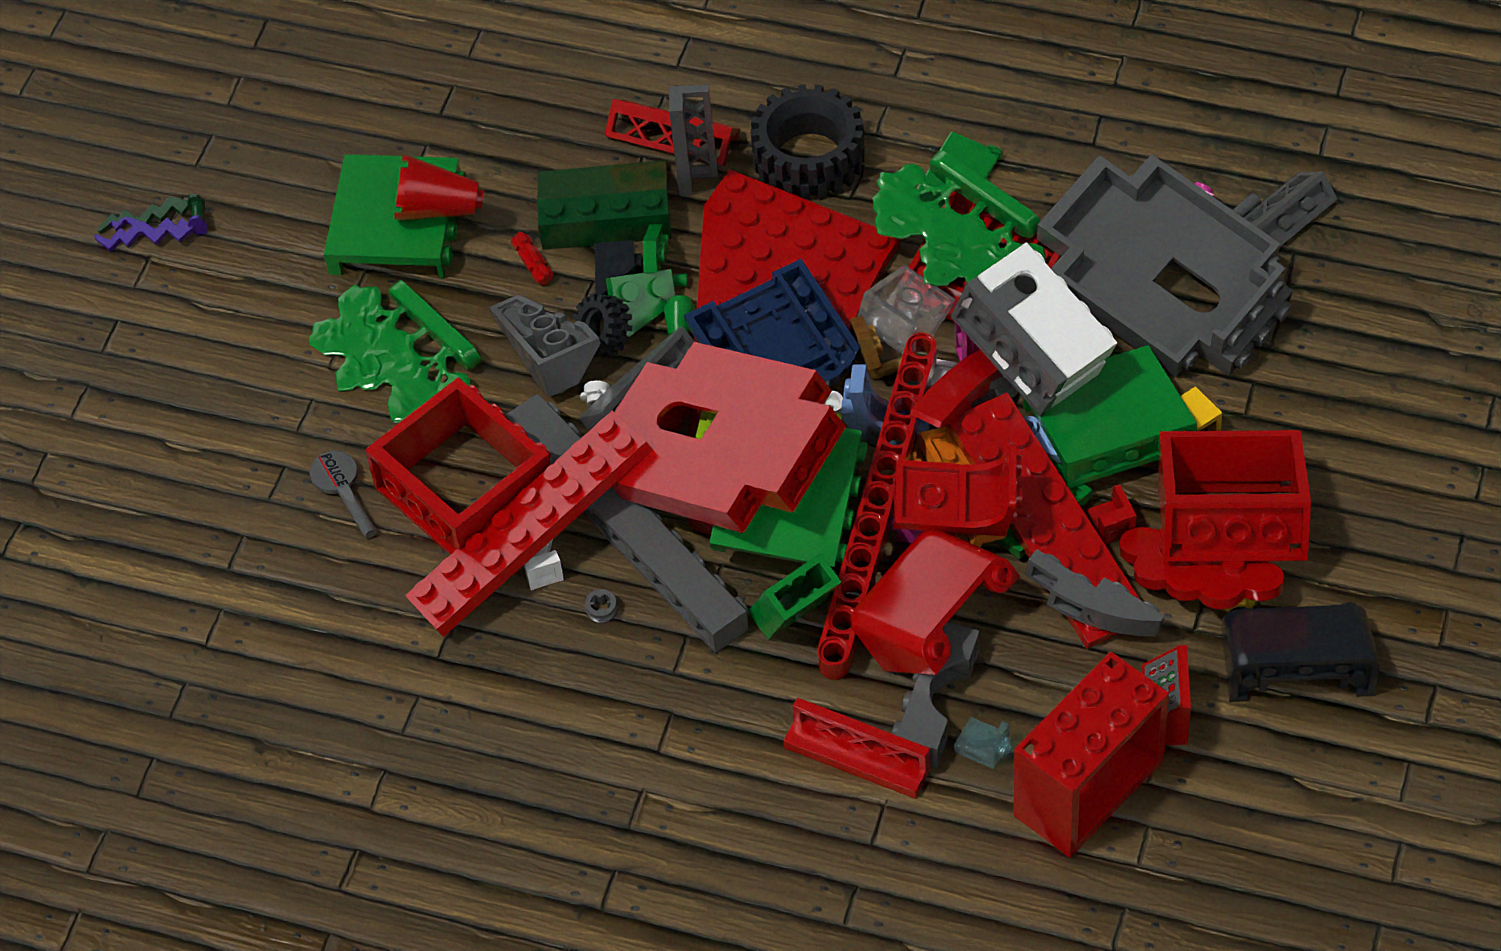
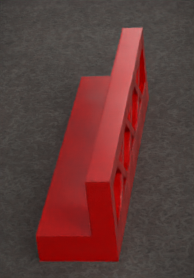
[604,99,740,166]
[783,697,931,799]

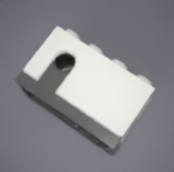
[951,242,1117,416]

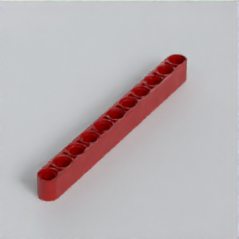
[818,332,937,680]

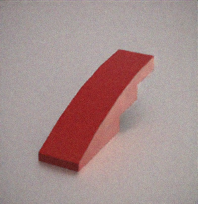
[910,349,1003,428]

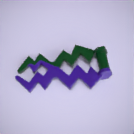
[94,193,207,252]

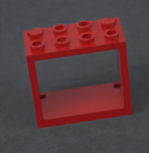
[365,377,551,555]
[1158,430,1311,562]
[1013,651,1169,858]

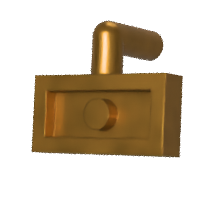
[850,315,902,379]

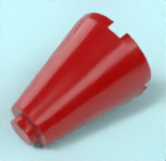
[394,155,484,220]

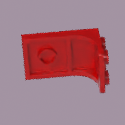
[893,444,1023,537]

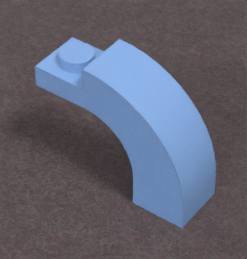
[841,365,935,453]

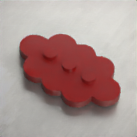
[1119,527,1285,610]

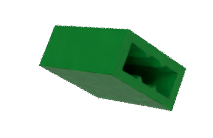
[748,553,841,640]

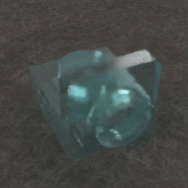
[954,717,1013,769]

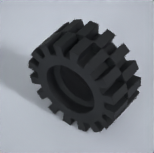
[572,294,632,356]

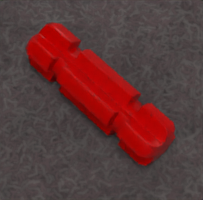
[511,232,554,286]

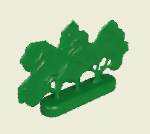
[872,151,1049,286]
[309,280,482,423]

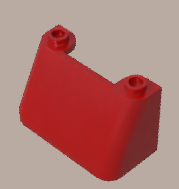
[851,530,1020,675]

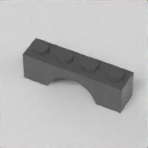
[892,622,980,768]

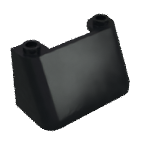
[1221,602,1379,702]

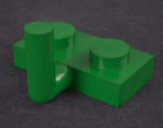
[643,224,688,287]

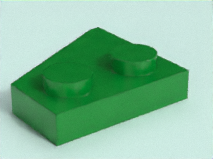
[606,269,675,337]

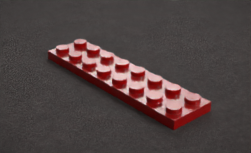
[946,392,1140,649]
[405,411,653,637]

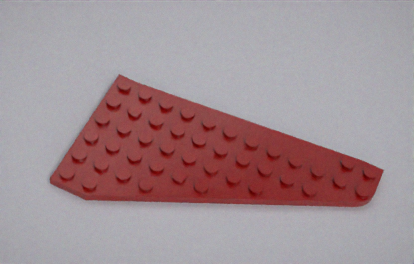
[686,169,901,537]

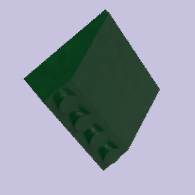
[537,160,672,250]

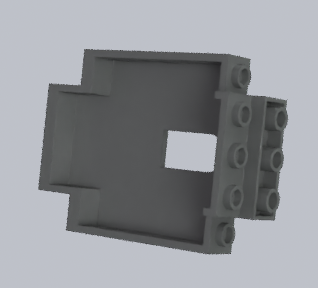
[1037,154,1293,377]

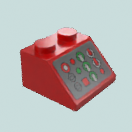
[1141,645,1191,745]

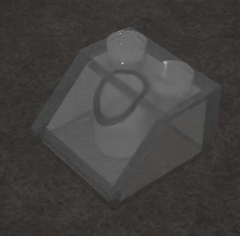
[857,265,956,354]

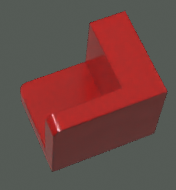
[1087,484,1137,544]

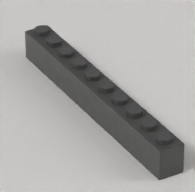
[505,394,749,653]

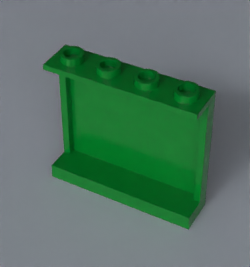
[324,154,466,279]
[1023,345,1197,488]
[709,428,868,573]

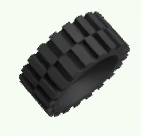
[750,84,865,201]

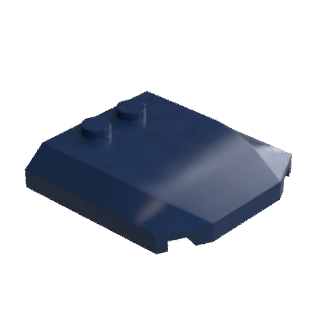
[684,259,860,386]

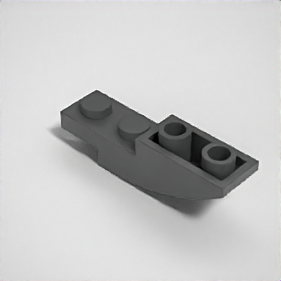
[1025,549,1165,636]

